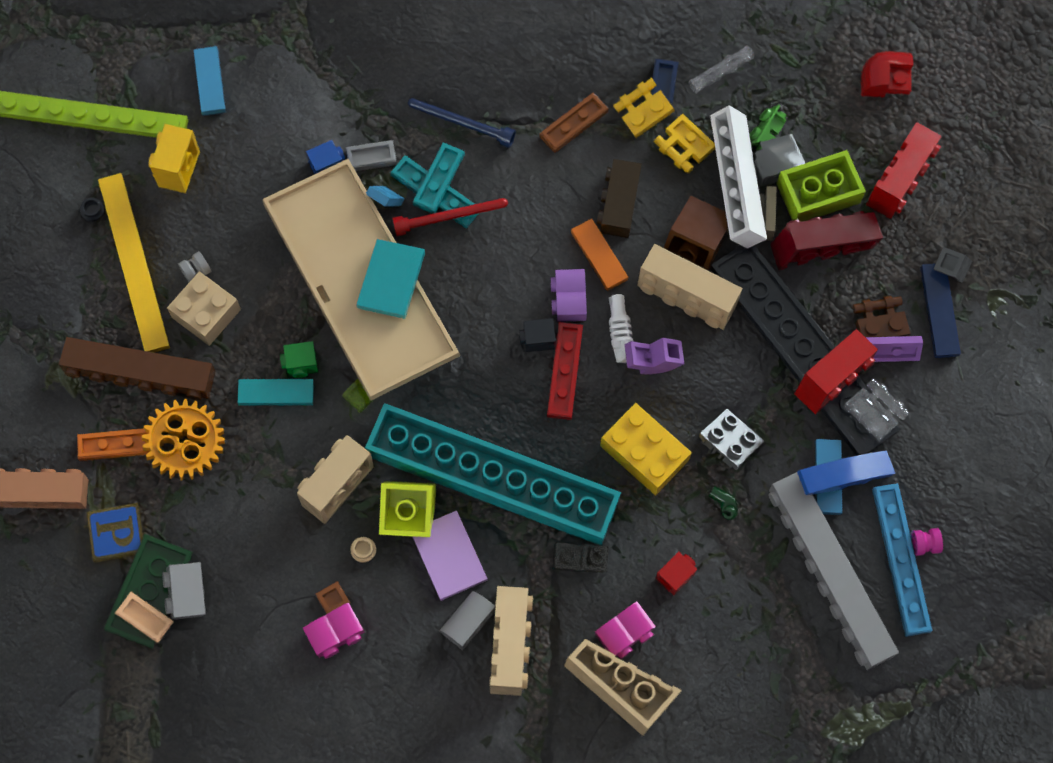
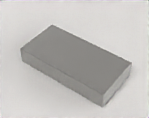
[346,140,397,171]

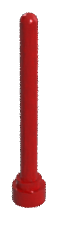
[393,198,508,236]

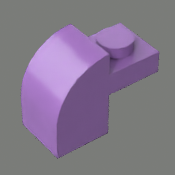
[625,338,684,374]

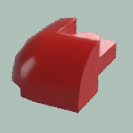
[861,51,913,97]

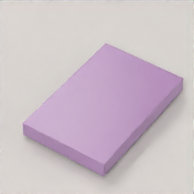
[412,510,487,601]

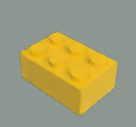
[600,403,692,496]

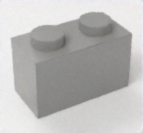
[162,562,205,620]

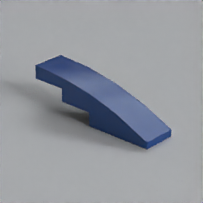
[797,450,895,495]

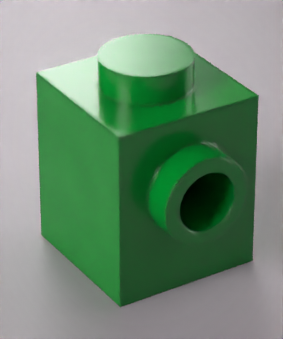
[280,341,318,378]

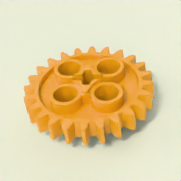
[142,399,225,480]

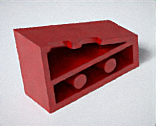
[794,329,878,415]

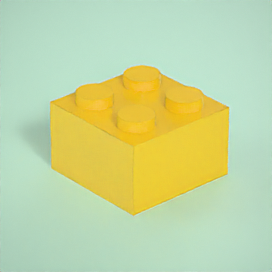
[149,124,200,193]

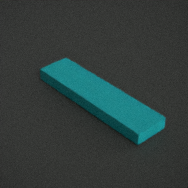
[390,155,479,229]

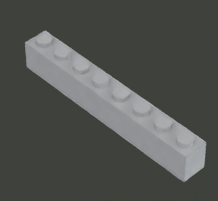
[769,472,899,670]

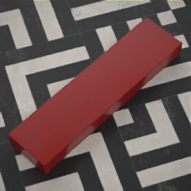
[547,322,583,420]

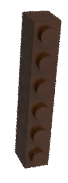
[59,337,216,400]

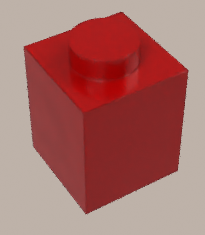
[656,552,697,596]

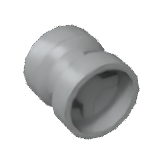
[178,251,212,282]

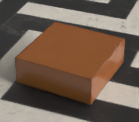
[315,581,351,614]

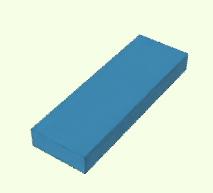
[194,46,226,116]
[815,439,842,515]

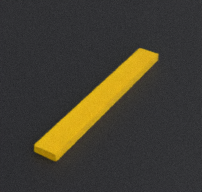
[98,173,170,353]

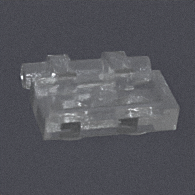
[844,378,910,442]

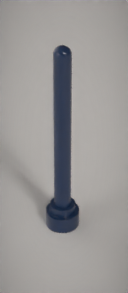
[408,98,516,148]

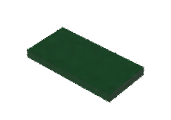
[104,534,193,649]

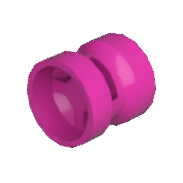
[911,528,943,556]

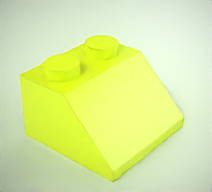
[379,481,436,537]

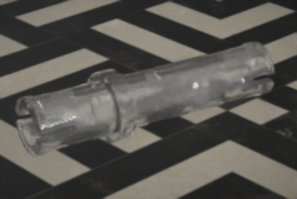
[688,45,754,94]

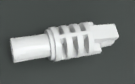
[609,294,633,363]

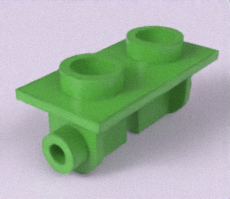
[749,104,786,151]

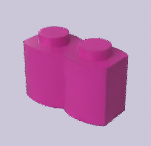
[595,602,656,659]
[303,603,365,659]

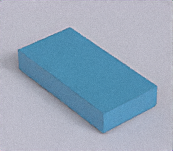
[366,186,405,206]

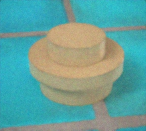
[350,537,376,563]

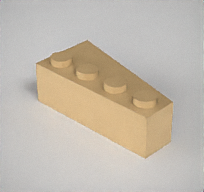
[490,586,533,696]
[564,639,681,736]

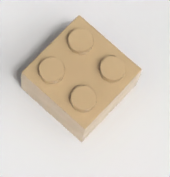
[167,271,241,346]

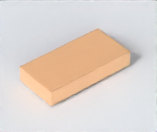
[115,592,174,643]

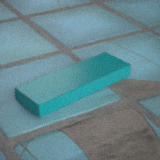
[413,142,465,214]
[238,379,314,406]

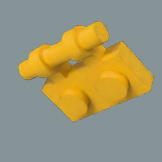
[613,78,675,138]
[654,114,715,174]

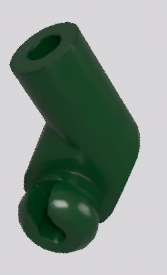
[709,486,738,520]

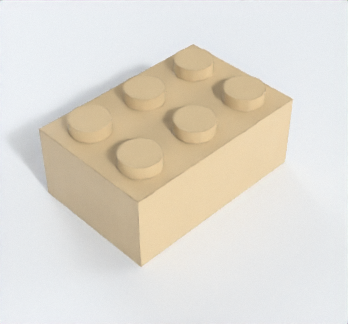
[297,435,374,524]

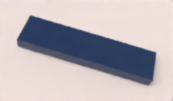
[920,263,961,358]

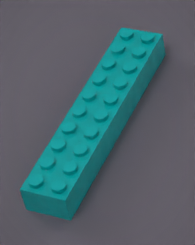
[365,403,621,546]

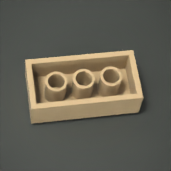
[637,244,743,330]

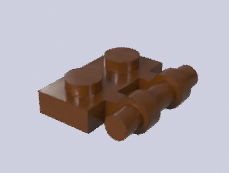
[852,295,911,337]

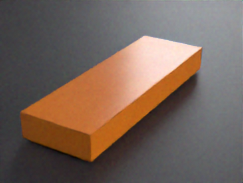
[571,219,629,291]
[77,428,150,461]

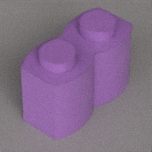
[551,269,587,322]

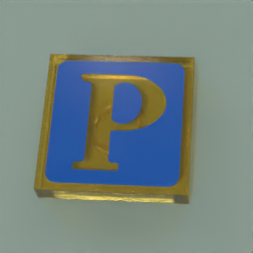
[87,503,143,563]

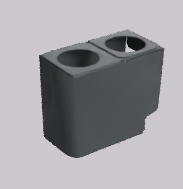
[754,134,805,188]

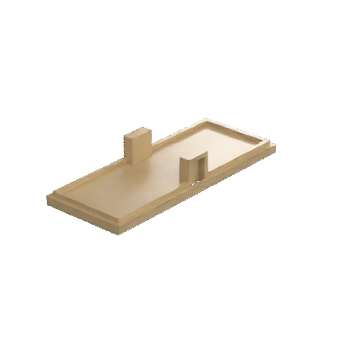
[263,159,460,401]

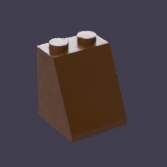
[664,196,729,271]

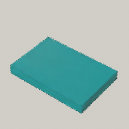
[356,239,425,319]

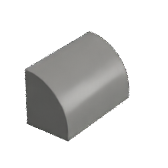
[439,591,495,651]

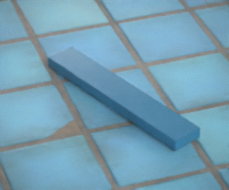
[872,483,932,637]

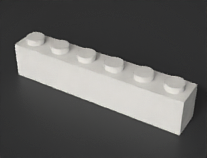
[710,105,767,248]

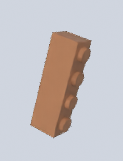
[0,468,89,509]

